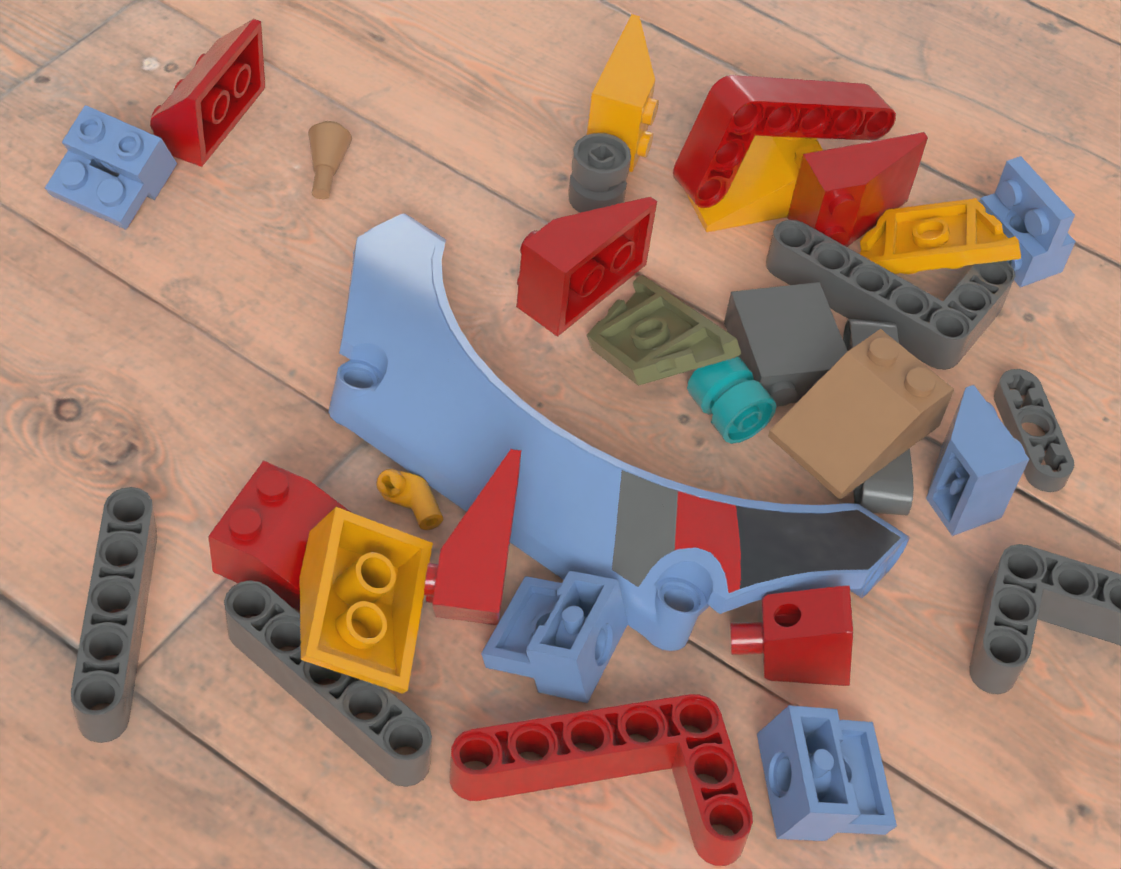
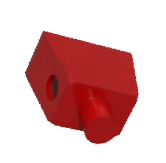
[730,586,853,686]

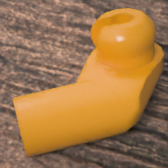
[376,469,443,530]

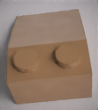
[768,329,954,500]

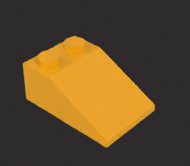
[587,14,659,172]
[686,136,823,232]
[300,507,433,694]

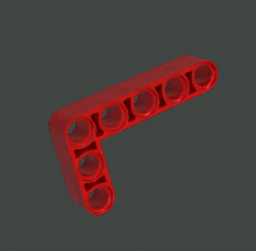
[673,75,896,208]
[449,694,753,866]

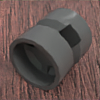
[568,133,631,213]

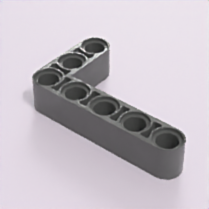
[766,220,1015,370]
[969,544,1121,695]

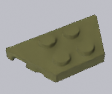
[587,275,741,386]

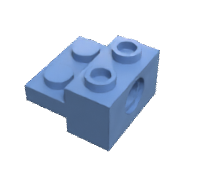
[45,105,177,230]
[979,156,1076,288]
[481,571,628,703]
[757,705,897,841]

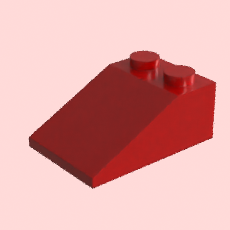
[787,132,928,247]
[516,197,657,337]
[424,449,522,625]
[208,460,351,611]

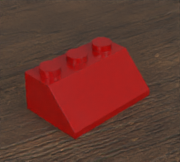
[150,19,265,167]

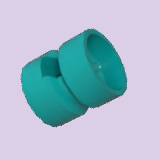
[687,356,777,444]

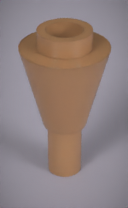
[308,121,352,199]

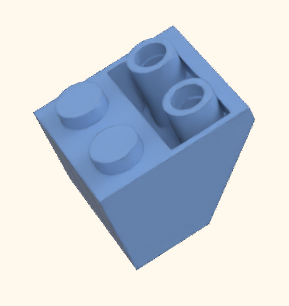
[926,385,1029,536]

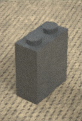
[724,282,847,407]

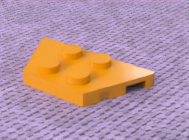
[859,198,1021,274]

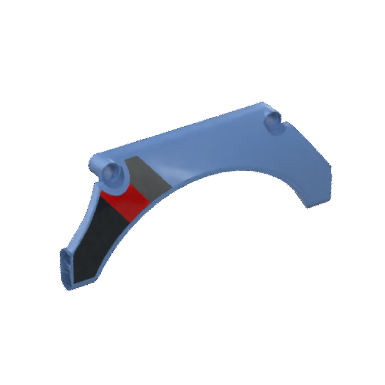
[328,213,910,651]

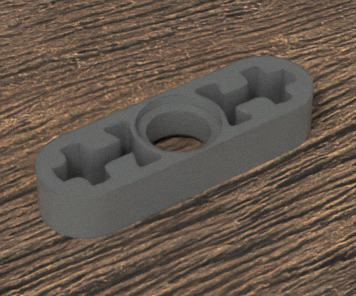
[994,369,1074,492]

